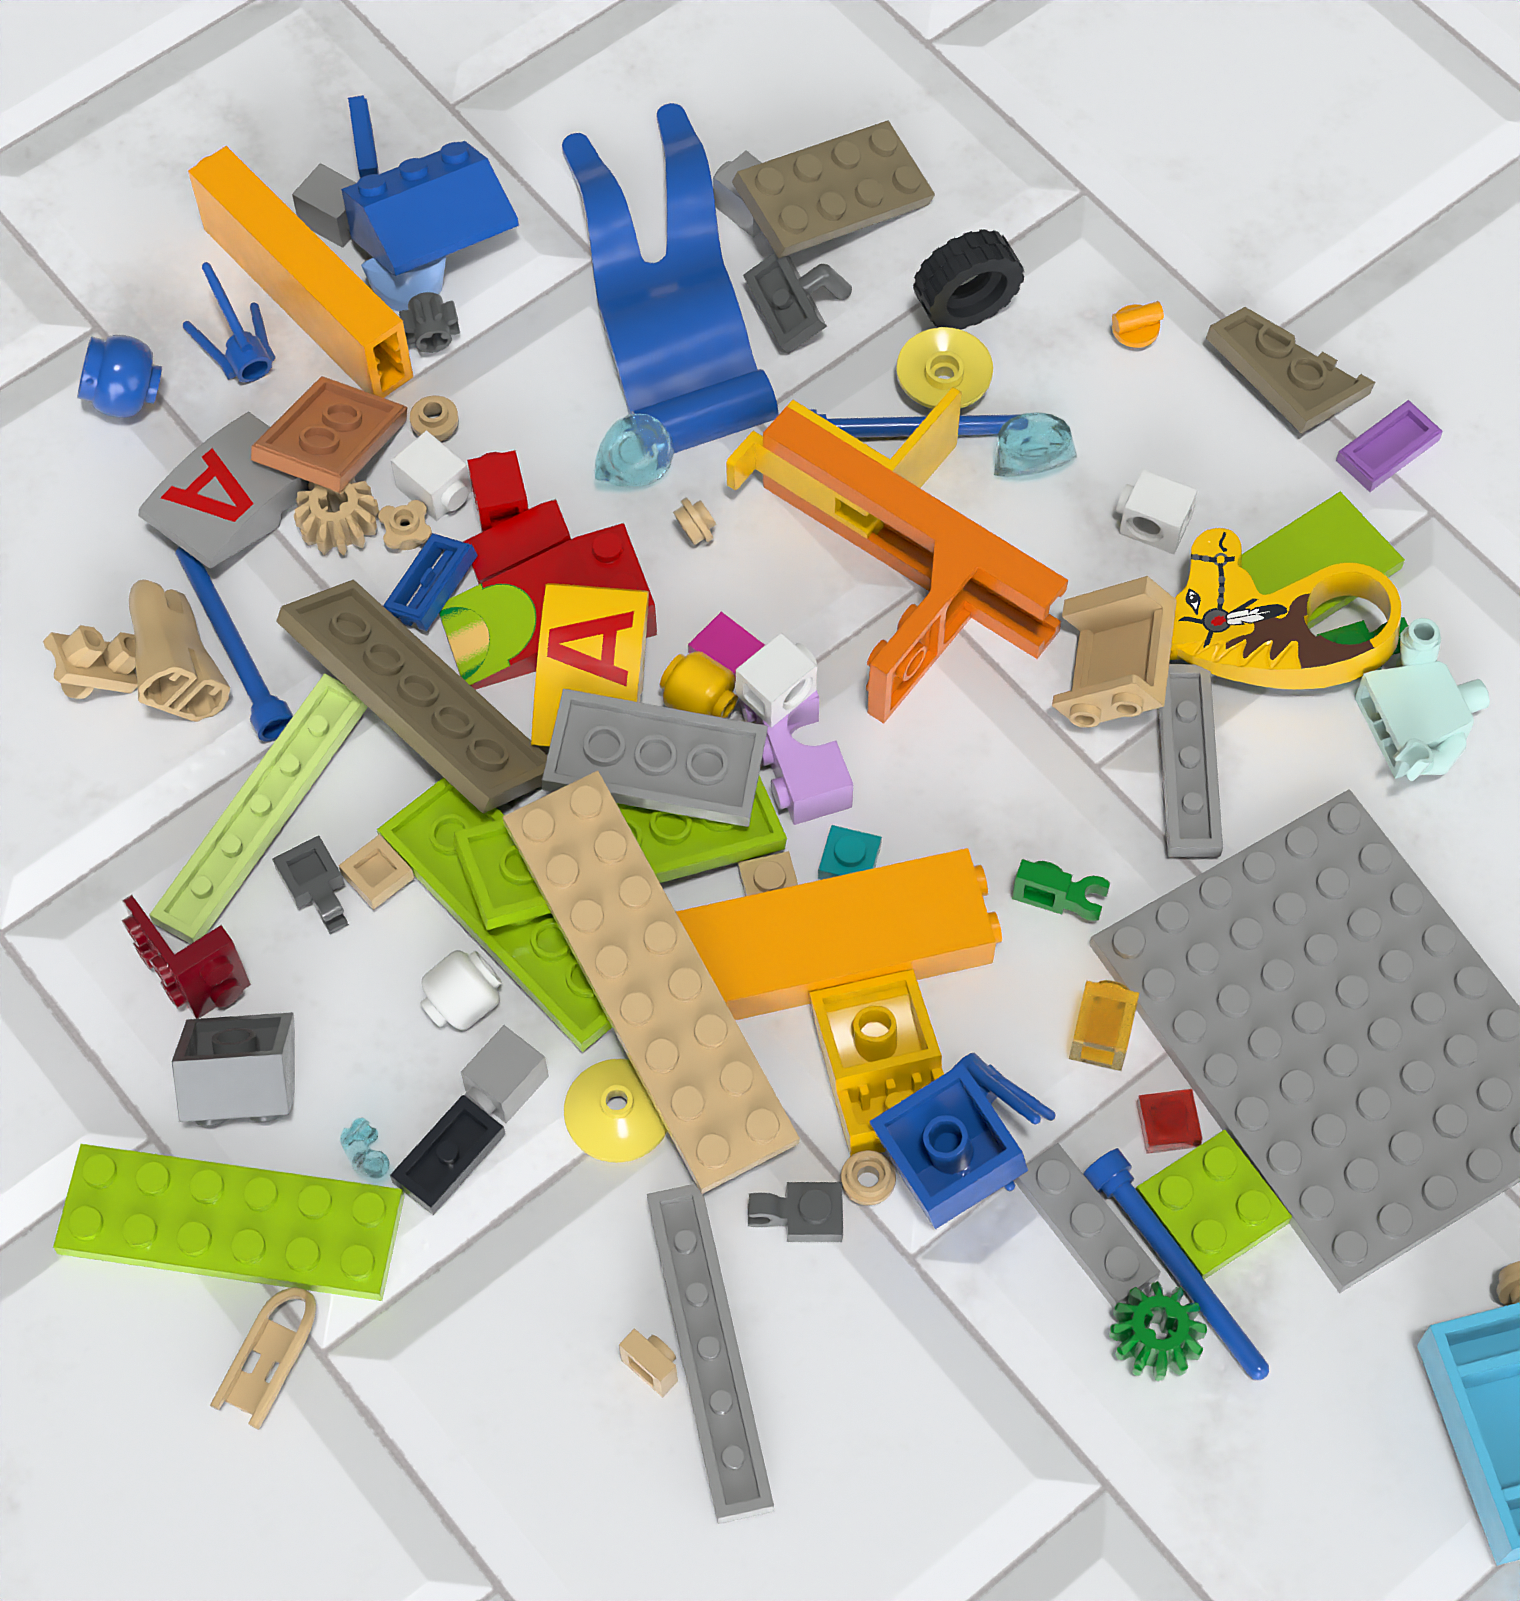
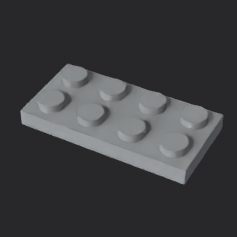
[542,689,768,827]

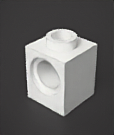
[1116,469,1198,554]
[736,633,817,728]

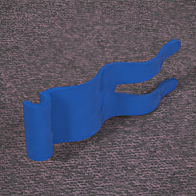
[562,103,779,461]

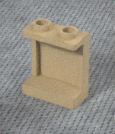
[1052,576,1177,728]

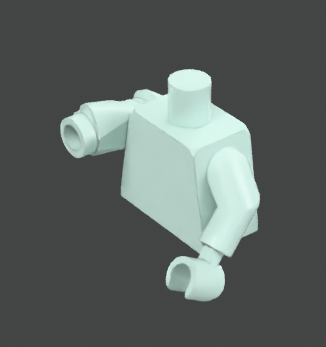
[1355,618,1490,781]

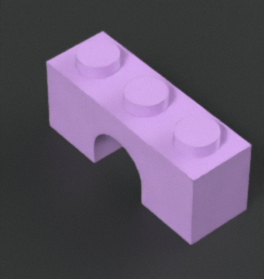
[738,690,853,825]

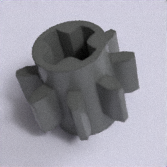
[399,292,460,353]

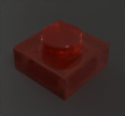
[1136,1089,1203,1154]

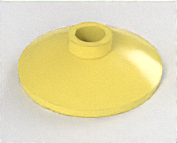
[896,327,993,409]
[564,1059,668,1163]

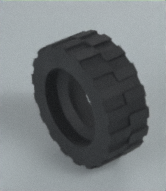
[913,229,1025,330]

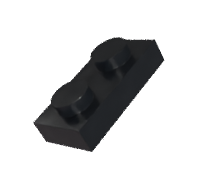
[390,1095,506,1215]

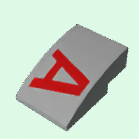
[138,411,309,569]

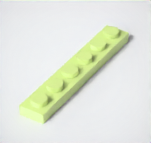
[149,673,368,944]

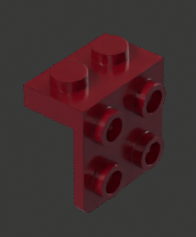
[121,895,251,1019]

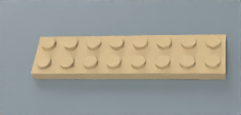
[503,771,800,1194]

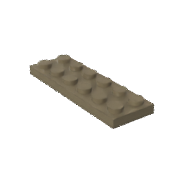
[276,579,547,814]

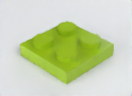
[1136,1129,1292,1280]

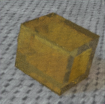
[1069,980,1139,1071]

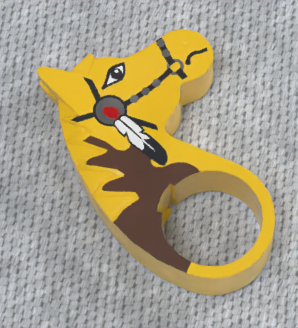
[1170,528,1401,690]

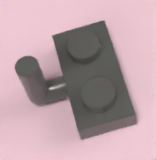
[743,252,852,353]

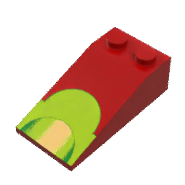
[439,523,657,690]

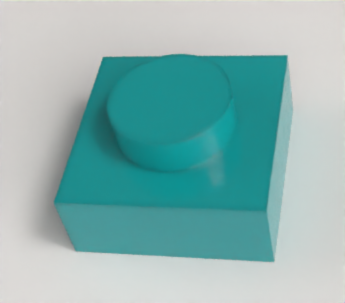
[818,825,882,880]

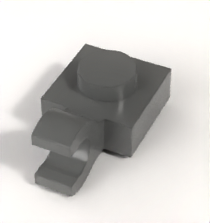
[272,835,349,934]
[748,1182,843,1242]

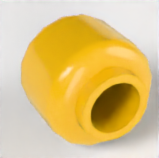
[659,651,738,718]

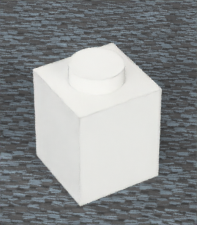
[391,430,472,521]

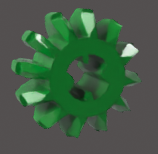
[1109,1281,1207,1382]

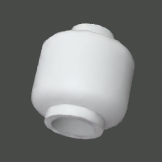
[420,950,502,1030]

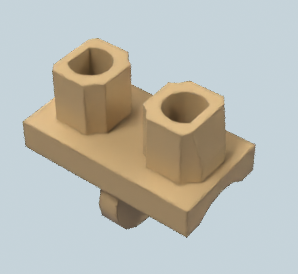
[43,625,137,699]

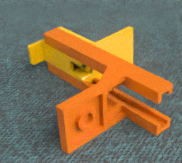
[726,387,1068,724]

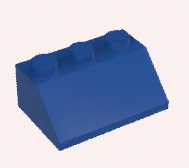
[341,141,519,276]

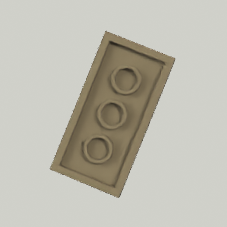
[732,120,935,258]

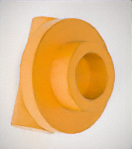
[1112,301,1164,348]

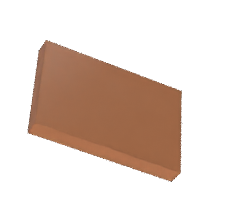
[251,376,408,493]

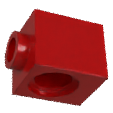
[467,450,529,532]

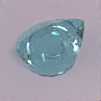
[994,412,1077,477]
[594,413,674,487]

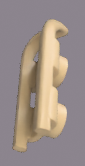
[210,1287,316,1430]

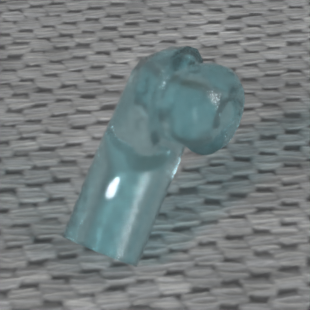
[340,1118,390,1179]

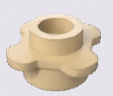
[378,500,432,550]

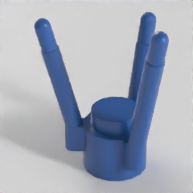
[183,262,276,383]
[951,1052,1056,1191]

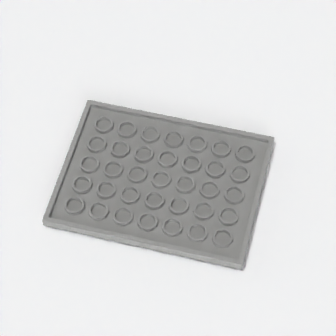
[1090,789,1520,1294]

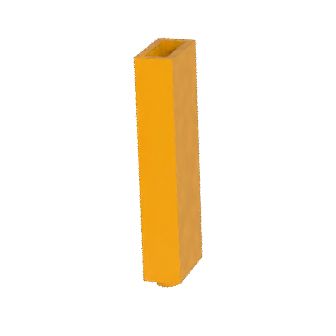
[188,146,414,398]
[676,848,1002,1020]

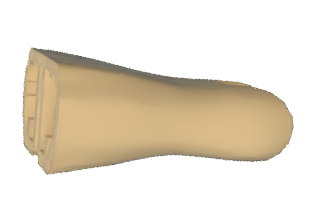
[129,580,230,722]

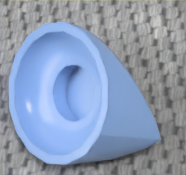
[361,256,446,311]

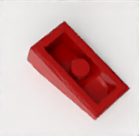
[463,499,571,584]

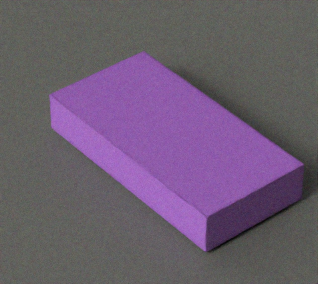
[1336,400,1443,492]

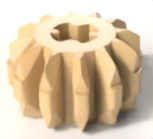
[294,477,379,556]

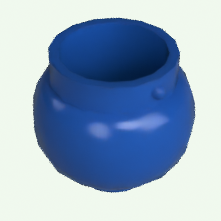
[77,335,162,418]

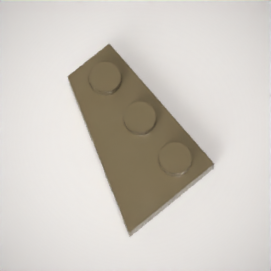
[1206,307,1375,434]

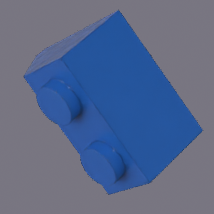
[869,1063,1028,1229]

